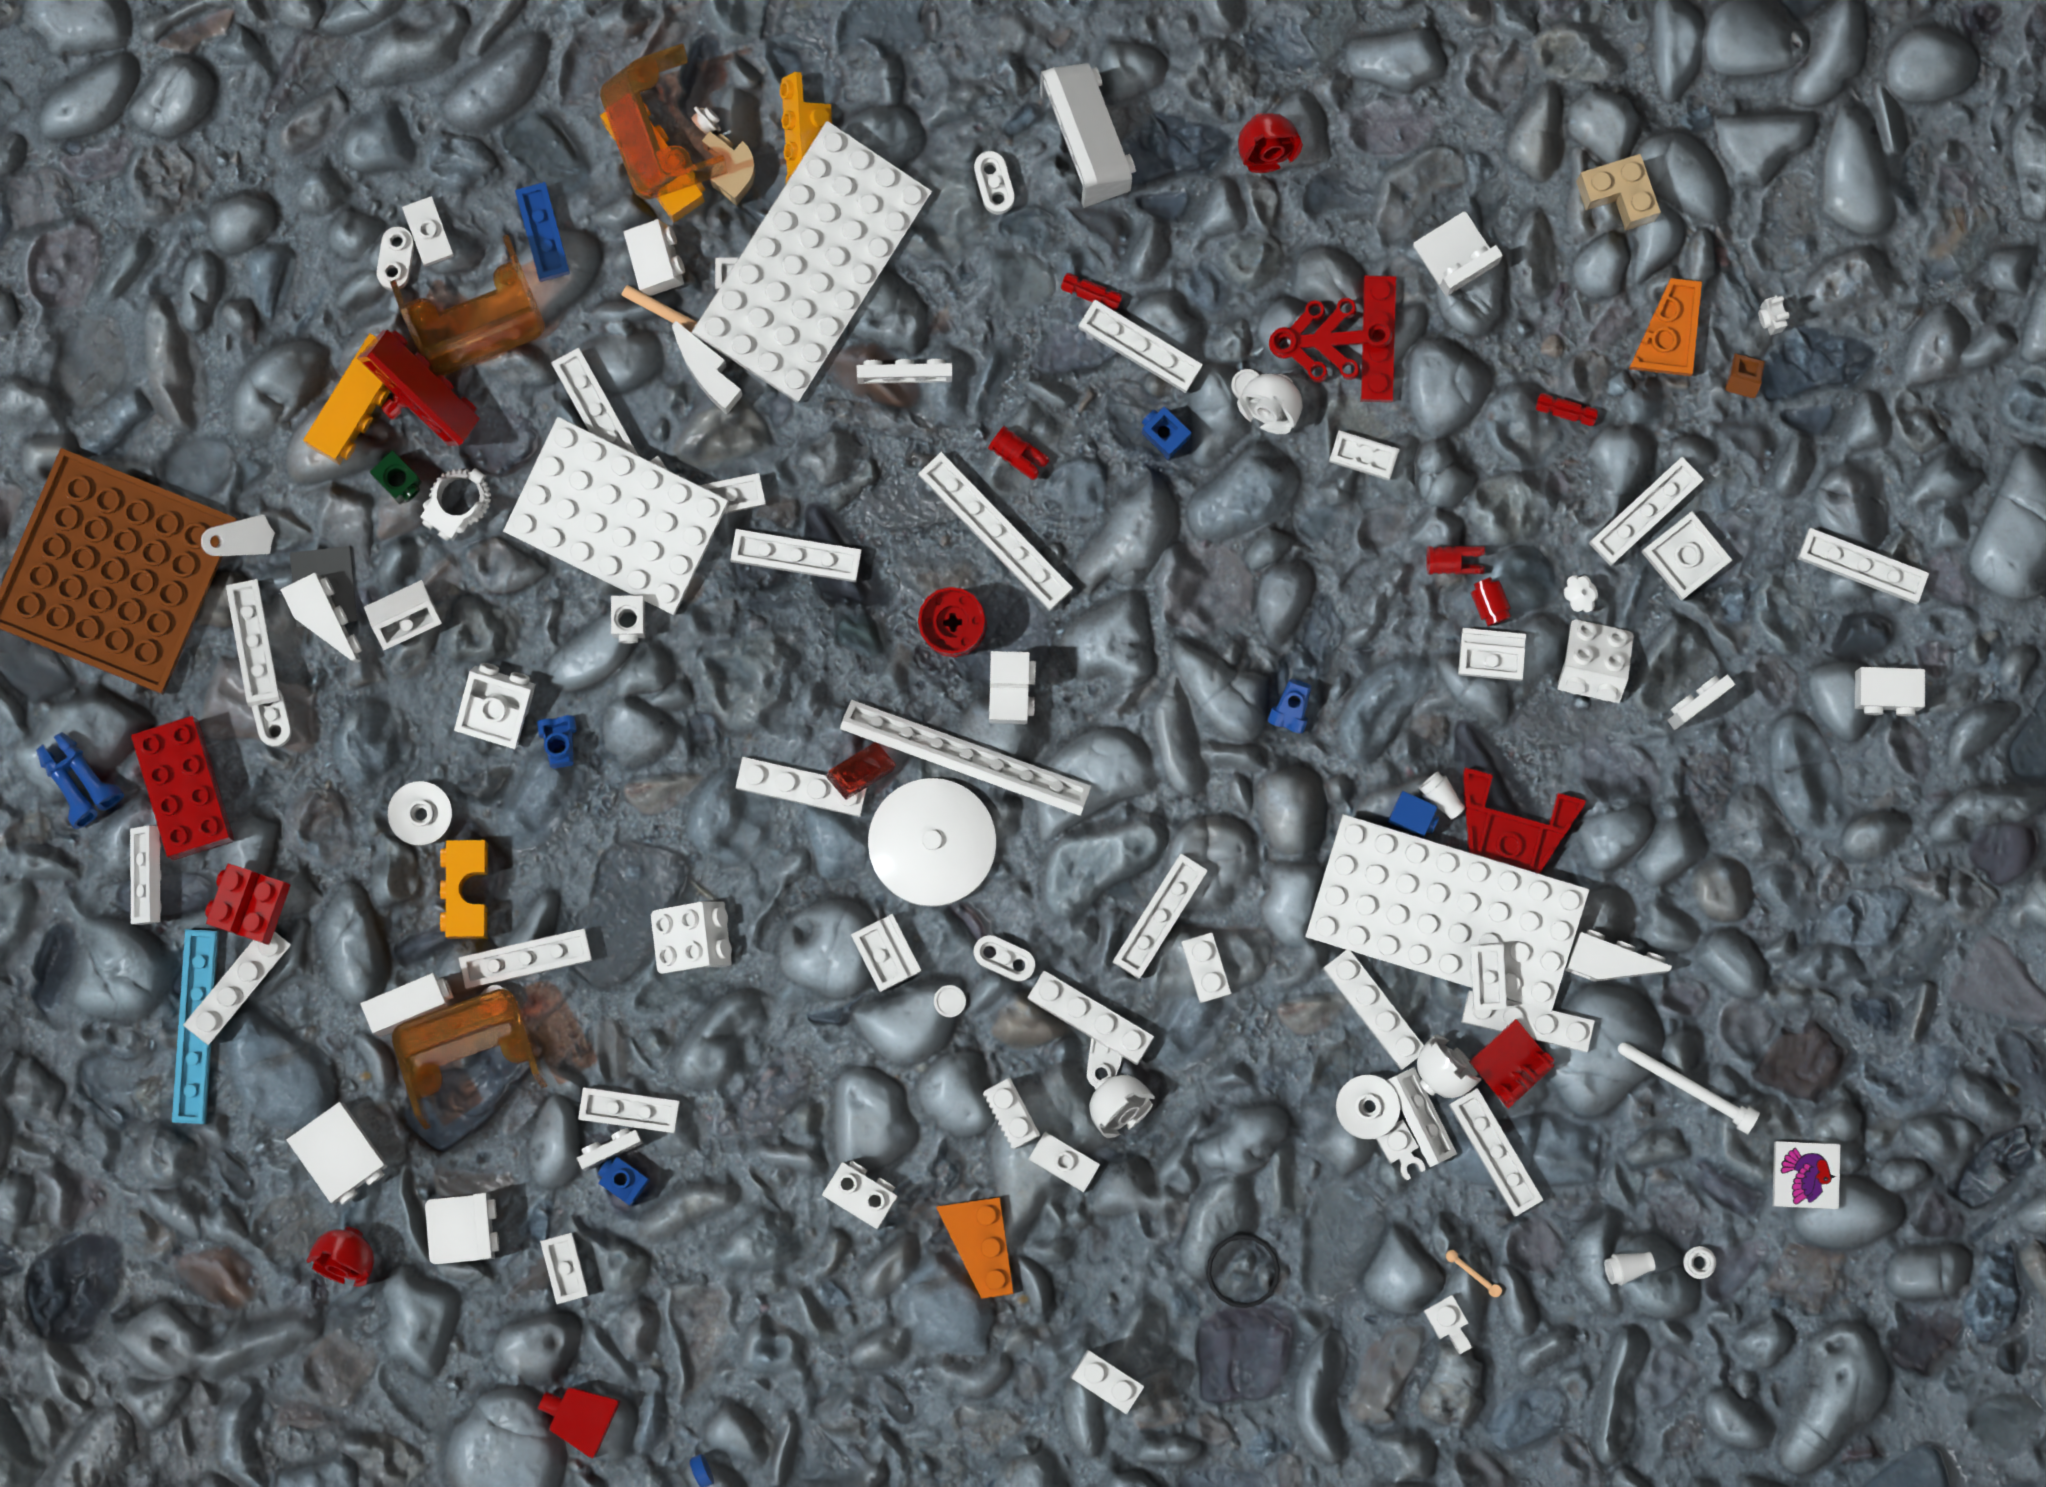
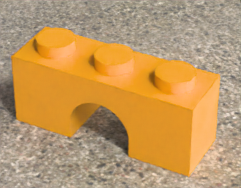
[440,840,488,939]

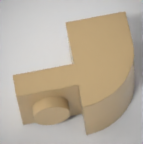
[702,131,755,206]

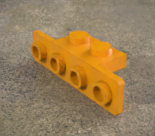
[780,71,832,184]

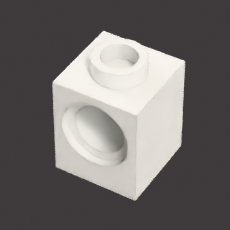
[611,595,645,644]

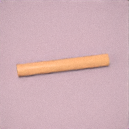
[622,285,697,332]

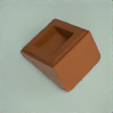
[1725,353,1765,398]

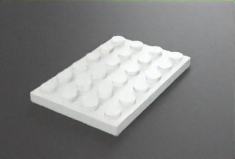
[503,417,730,615]

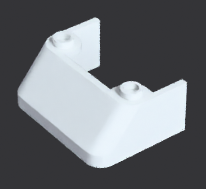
[1040,63,1136,208]

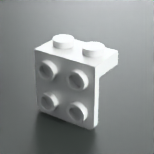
[1557,619,1634,703]
[651,901,732,974]
[425,1193,499,1264]

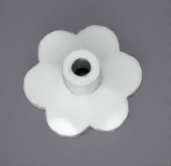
[1564,575,1598,612]

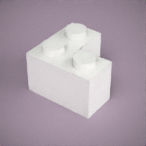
[989,651,1036,724]

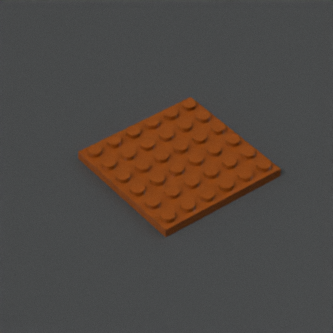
[0,448,238,695]

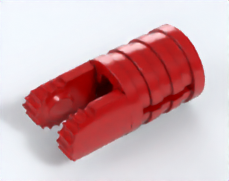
[988,426,1050,480]
[1426,546,1485,575]

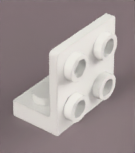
[1413,212,1503,297]

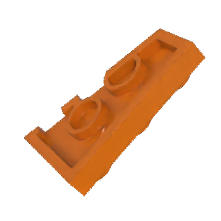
[1629,278,1702,376]
[936,1197,1013,1299]

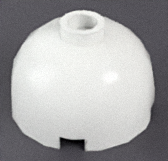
[1237,374,1303,434]
[1417,1034,1481,1098]
[1089,1075,1154,1138]

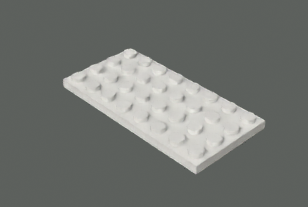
[691,121,932,402]
[1305,814,1589,1012]

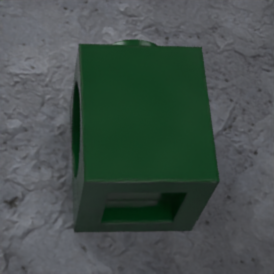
[370,450,422,504]

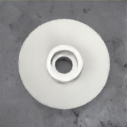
[388,781,452,845]
[1336,1075,1400,1139]

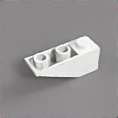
[280,573,362,663]
[1565,929,1672,982]

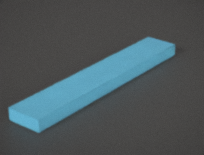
[172,929,219,1124]

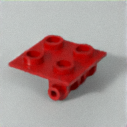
[1469,1019,1555,1109]

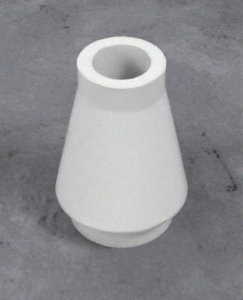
[1419,772,1465,820]
[1604,1252,1655,1286]

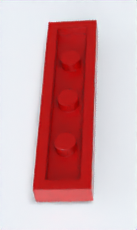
[1360,275,1396,403]

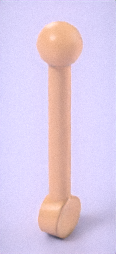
[1446,1250,1502,1297]

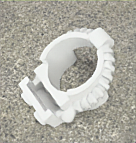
[420,468,491,541]

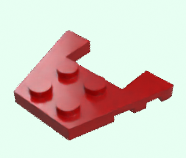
[1463,767,1586,874]

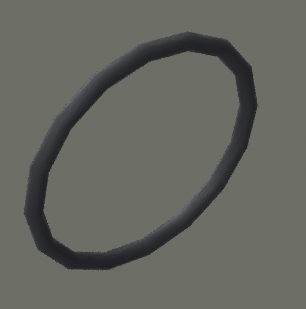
[1207,1234,1280,1308]

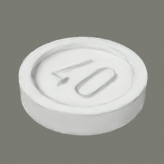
[1231,369,1259,399]
[934,985,966,1018]

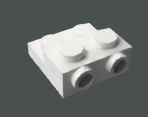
[454,663,536,749]

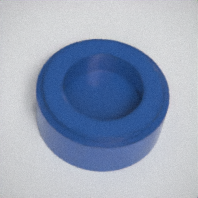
[690,1453,714,1487]

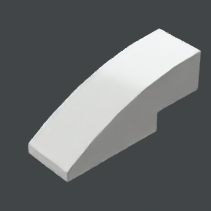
[672,321,743,415]

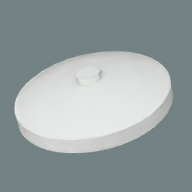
[868,778,996,907]

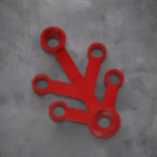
[1269,298,1392,383]

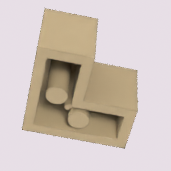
[1576,154,1661,231]

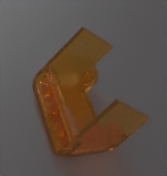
[600,43,728,199]
[390,235,545,376]
[391,989,547,1130]

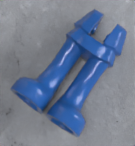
[36,732,124,829]

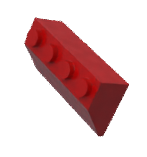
[357,329,480,446]

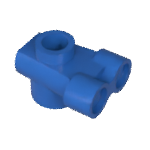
[1268,678,1312,734]
[537,715,577,769]

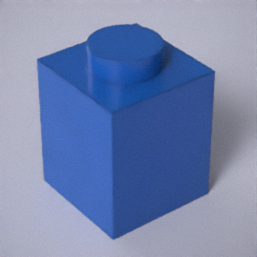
[1387,791,1439,838]

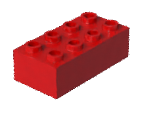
[131,716,235,861]

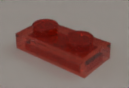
[826,742,896,800]

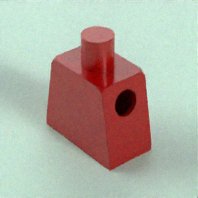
[538,1387,621,1459]

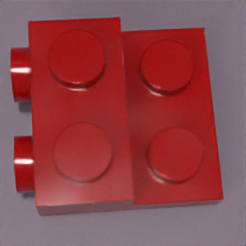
[205,863,291,945]

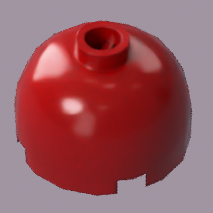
[1238,113,1303,173]
[306,1227,374,1287]

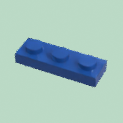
[515,182,570,282]

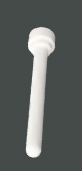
[1618,1043,1760,1135]

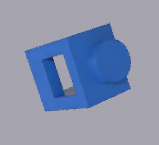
[1141,406,1192,460]
[597,1157,650,1206]

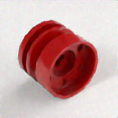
[918,587,987,658]

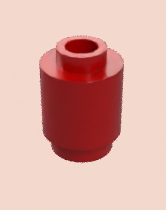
[1470,577,1511,627]

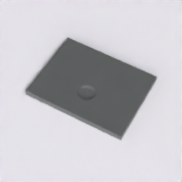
[290,546,357,628]

